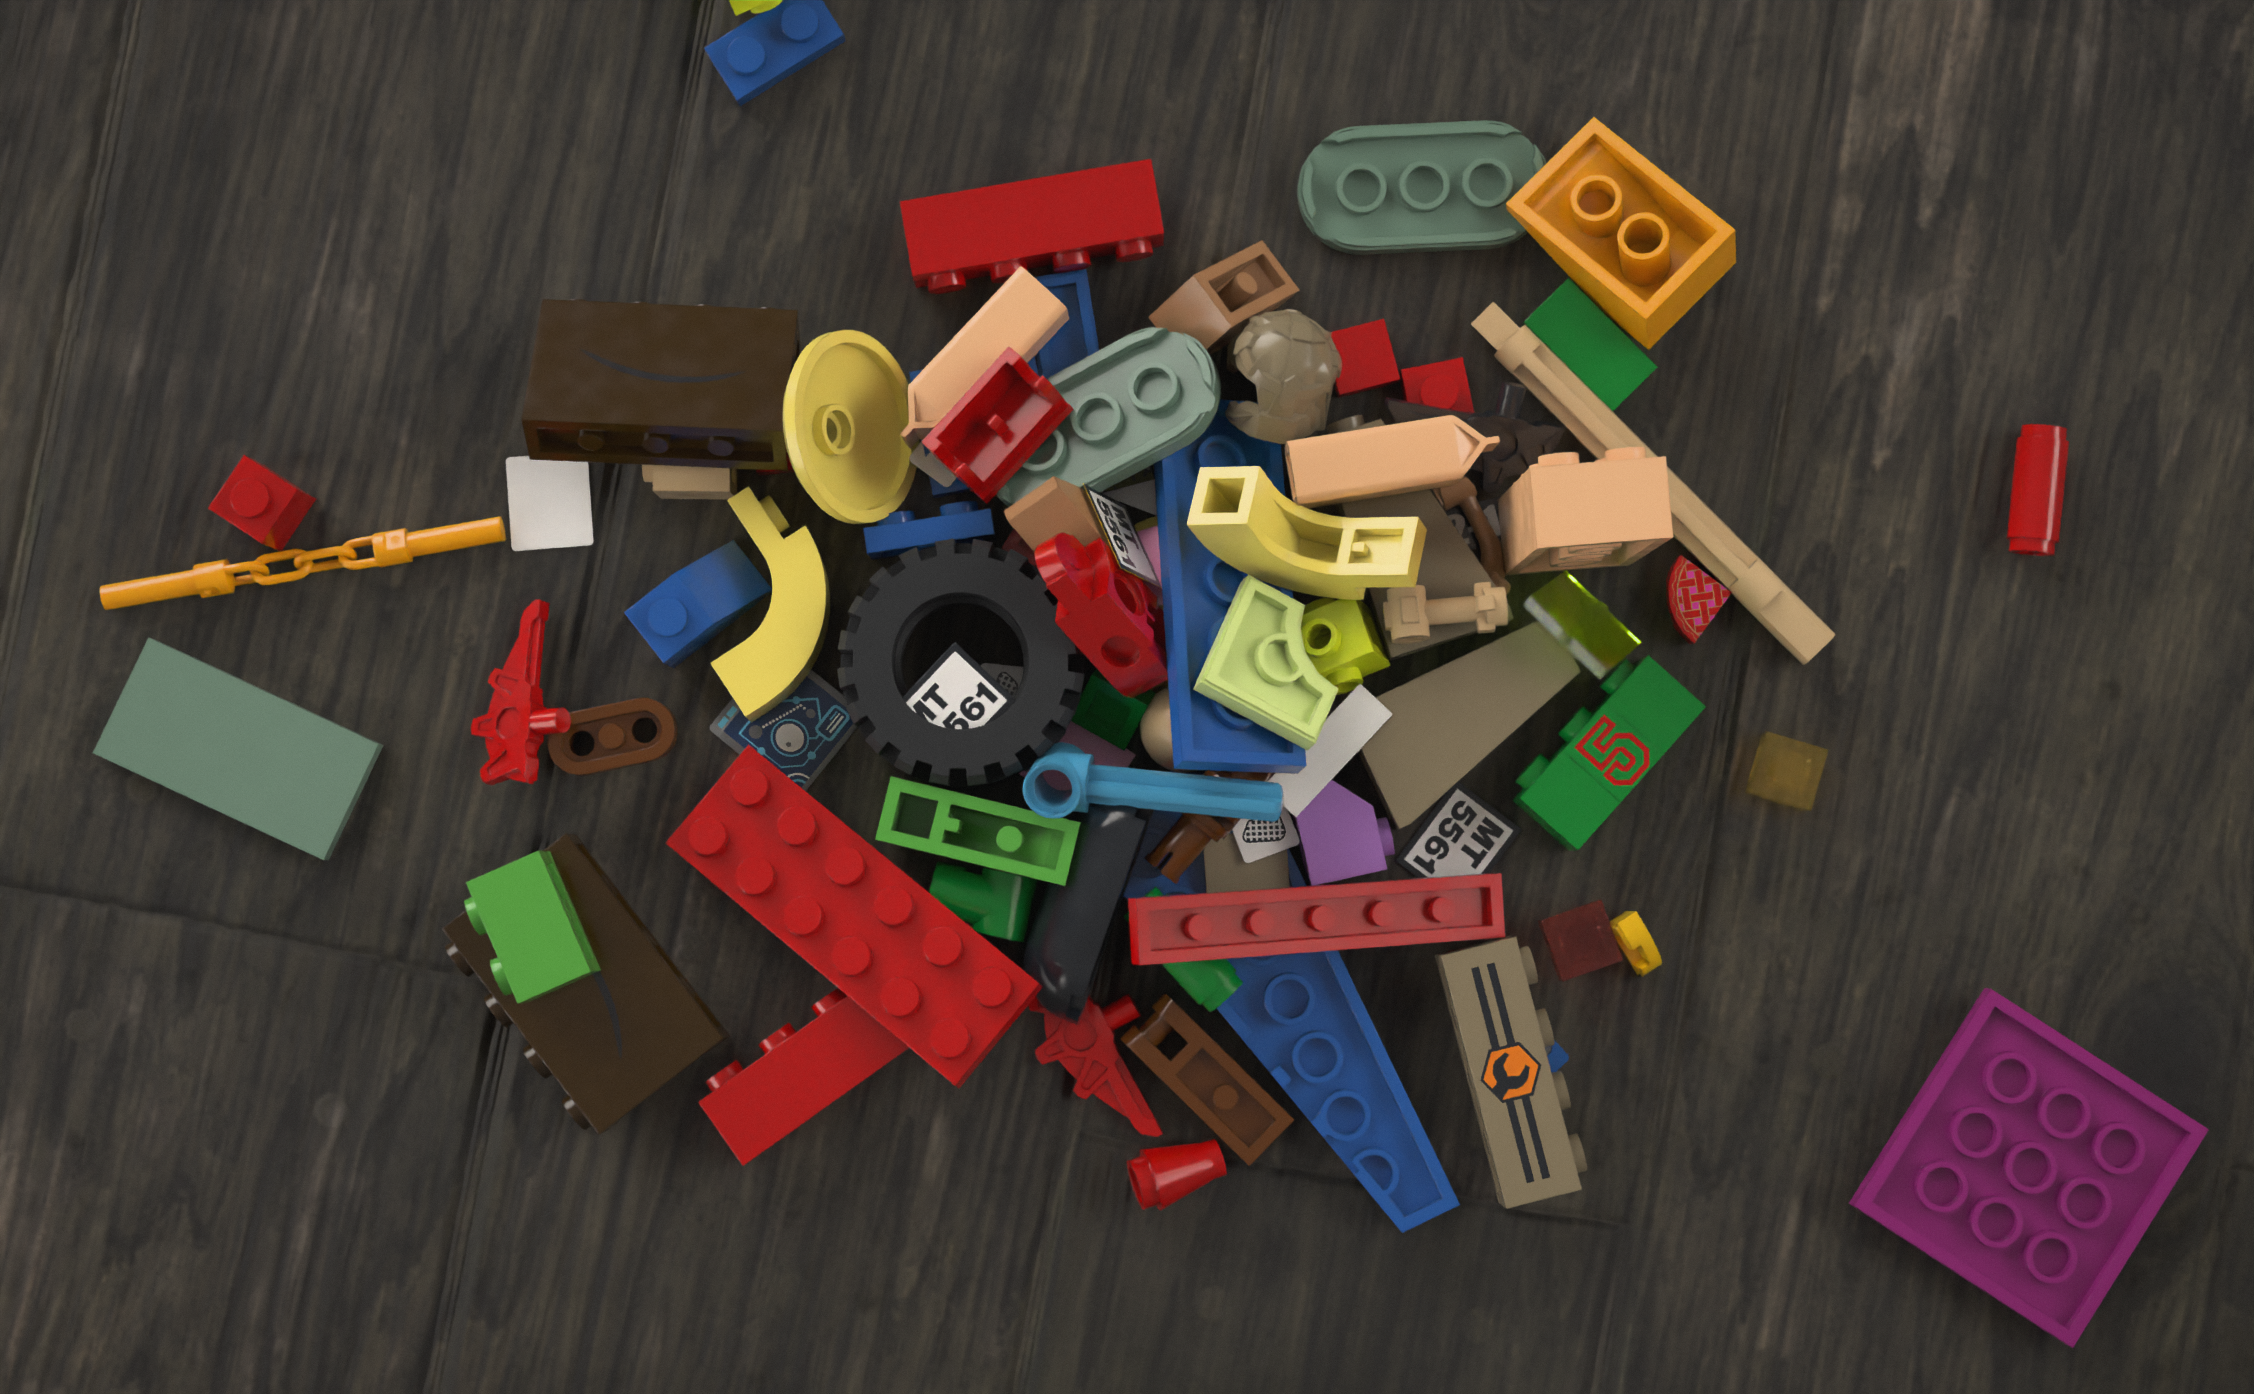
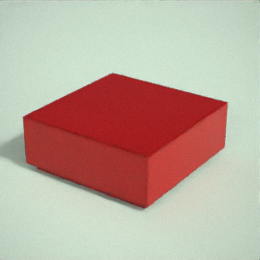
[1331,319,1400,398]

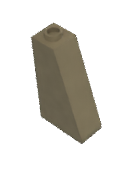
[1326,415,1514,661]
[1357,614,1582,830]

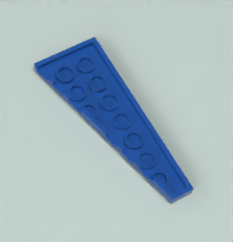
[1124,770,1460,1233]

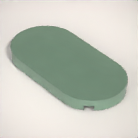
[1297,120,1547,255]
[996,327,1221,507]

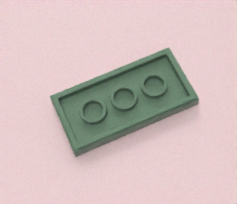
[93,637,384,860]

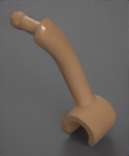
[1432,476,1511,595]

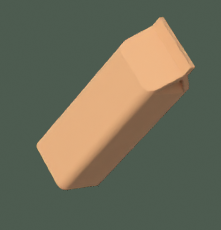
[900,266,1069,449]
[1284,415,1500,508]

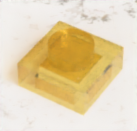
[1745,731,1828,812]

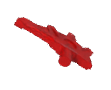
[471,599,571,785]
[1028,994,1163,1137]

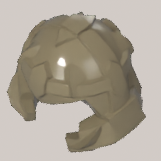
[1225,309,1343,445]

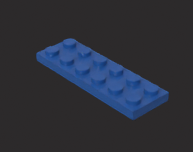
[1154,399,1307,774]

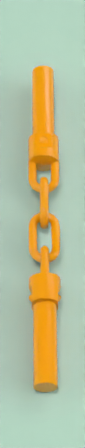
[100,516,506,610]

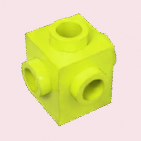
[1300,598,1391,695]

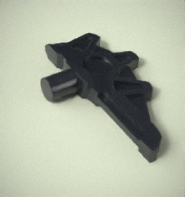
[1384,381,1565,493]

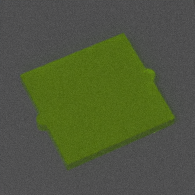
[1523,570,1642,679]

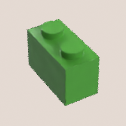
[464,850,601,1004]

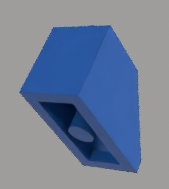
[624,540,772,668]

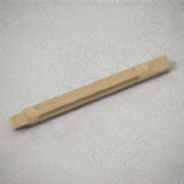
[1471,302,1835,665]

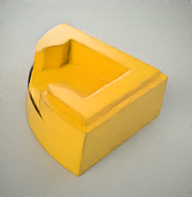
[1607,911,1662,977]

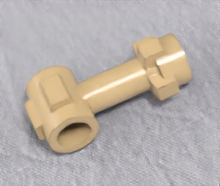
[1383,582,1508,644]

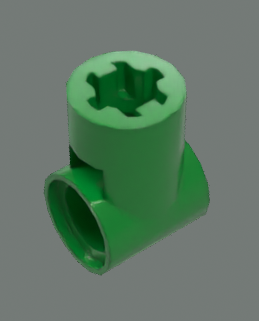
[929,861,1039,942]

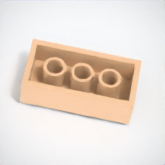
[1498,447,1673,575]

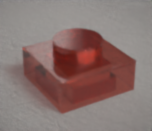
[1538,899,1623,982]

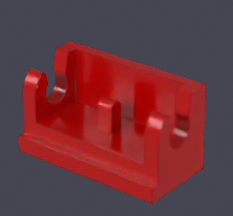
[921,346,1073,504]

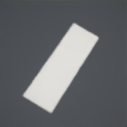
[1268,684,1393,817]

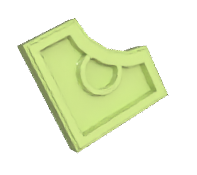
[1193,574,1338,750]

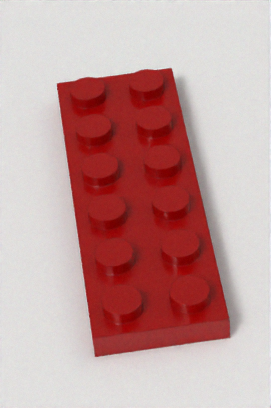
[666,744,1043,1088]

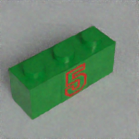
[1512,655,1706,851]

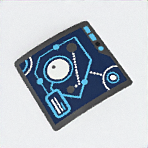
[710,670,857,791]

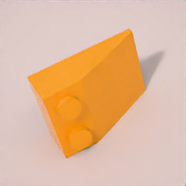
[1506,117,1736,350]

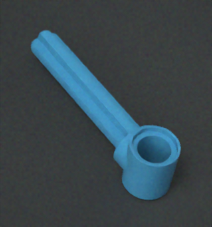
[1023,742,1283,822]

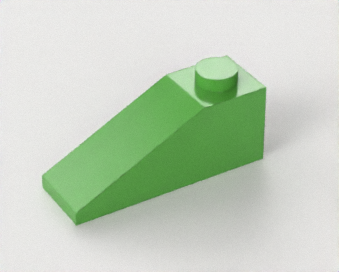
[875,776,1081,886]

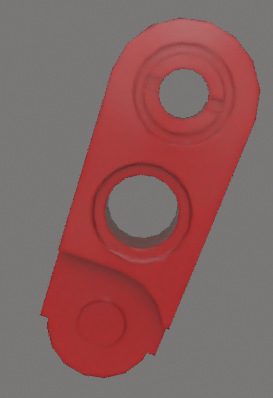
[1035,532,1168,698]

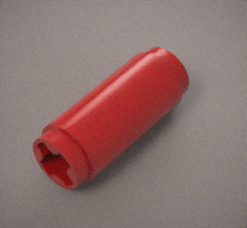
[2007,424,2069,556]

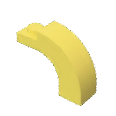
[1187,466,1427,600]
[711,486,830,723]

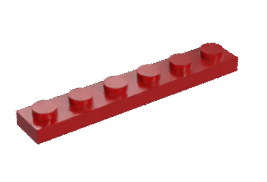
[1128,873,1505,965]

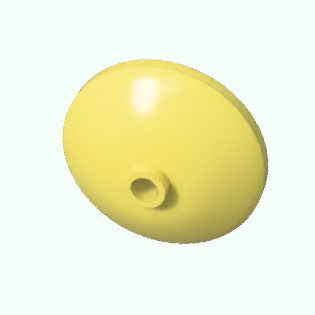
[783,330,920,524]

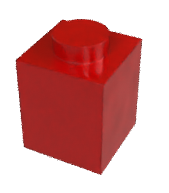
[208,455,316,551]

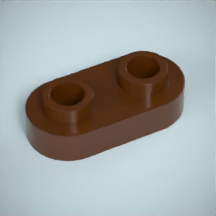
[548,698,678,776]

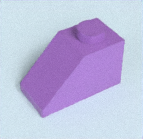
[1292,780,1395,886]

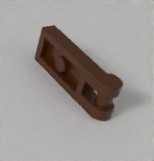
[1120,993,1294,1166]

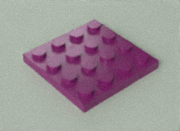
[1848,988,2209,1348]

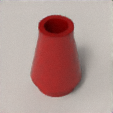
[1127,1139,1227,1211]

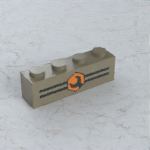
[1435,936,1587,1209]

